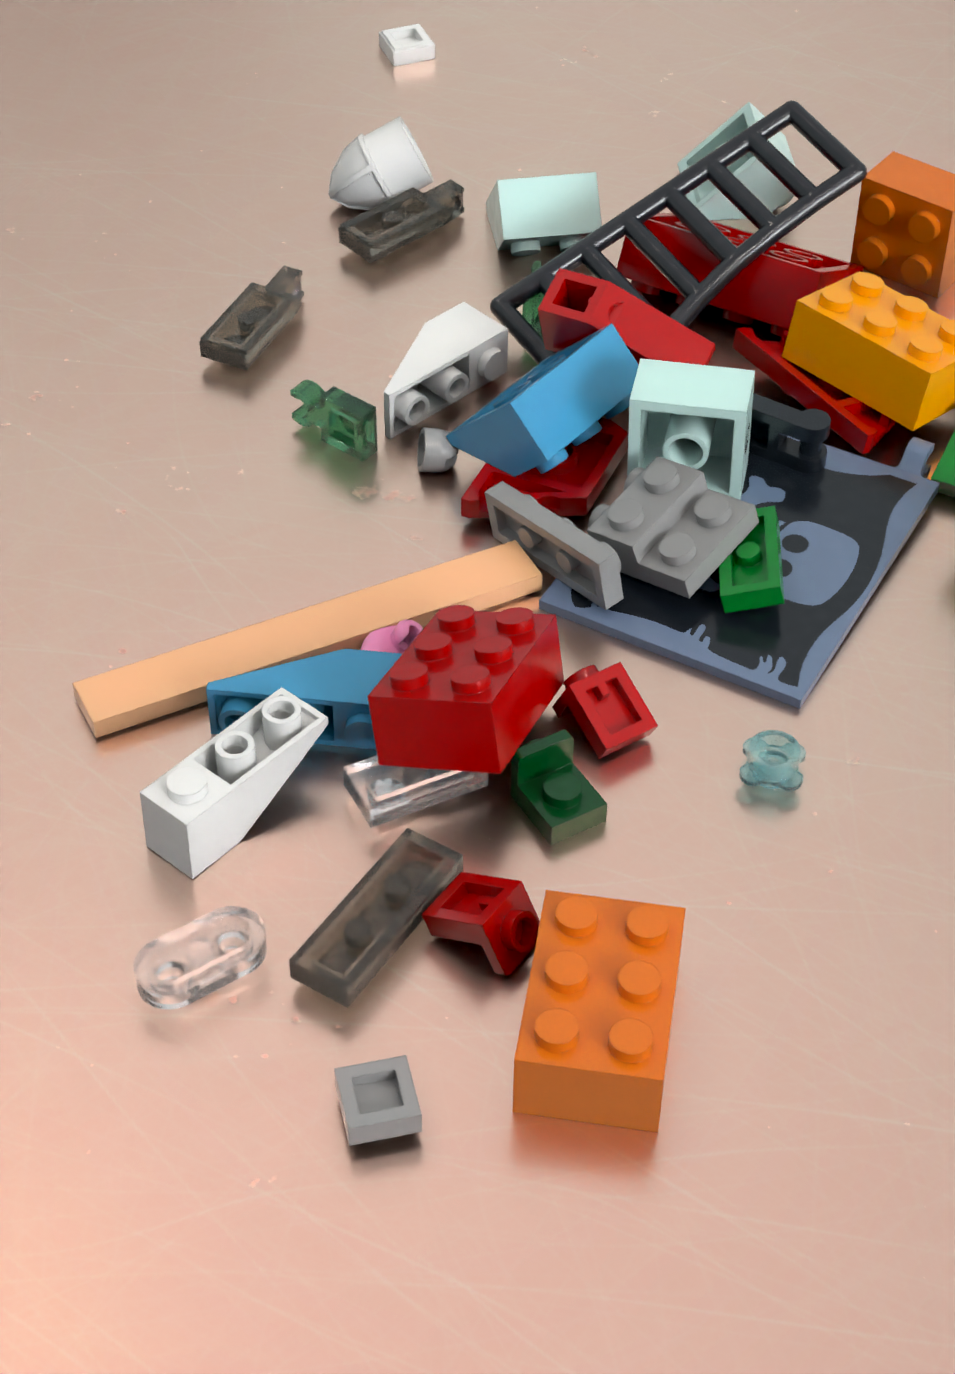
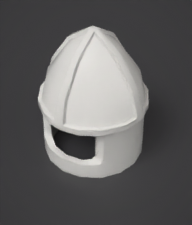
[328,116,434,211]

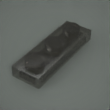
[289,828,463,1008]

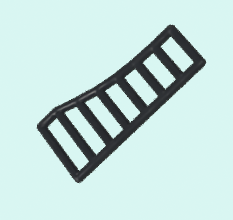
[490,100,867,364]

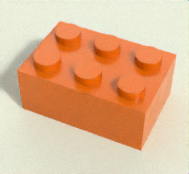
[513,890,686,1133]

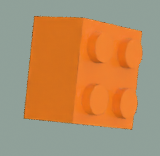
[850,151,955,298]

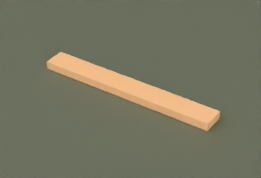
[72,540,543,738]

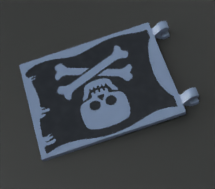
[539,436,940,709]

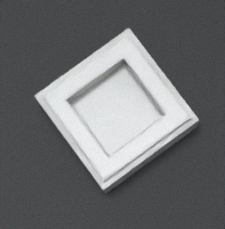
[379,24,435,66]

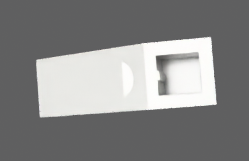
[384,302,508,439]
[140,687,329,879]

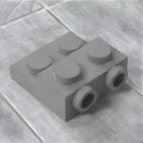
[587,456,759,599]

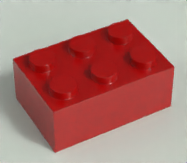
[367,605,564,774]

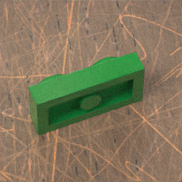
[719,505,785,613]

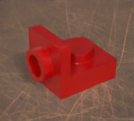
[552,662,658,759]
[421,872,540,976]

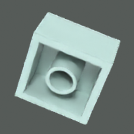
[627,358,755,500]

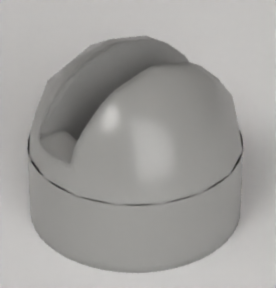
[417,427,459,473]

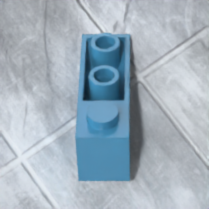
[206,648,402,750]

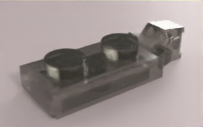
[338,179,464,263]
[199,266,304,370]

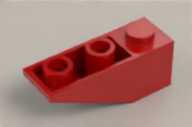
[538,268,716,365]

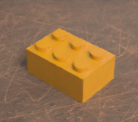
[782,271,955,431]

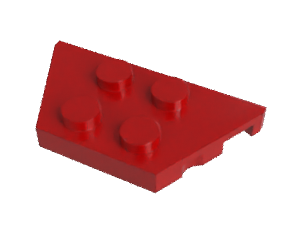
[732,327,896,454]
[461,417,629,518]

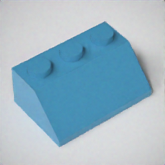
[446,323,639,477]

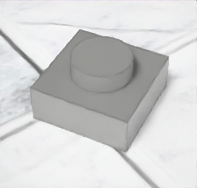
[334,1055,422,1146]

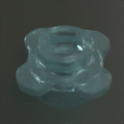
[739,730,806,791]

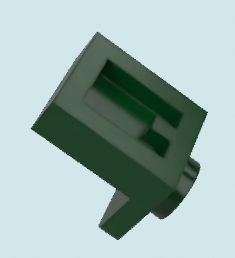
[510,729,607,845]

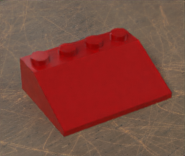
[617,213,864,337]

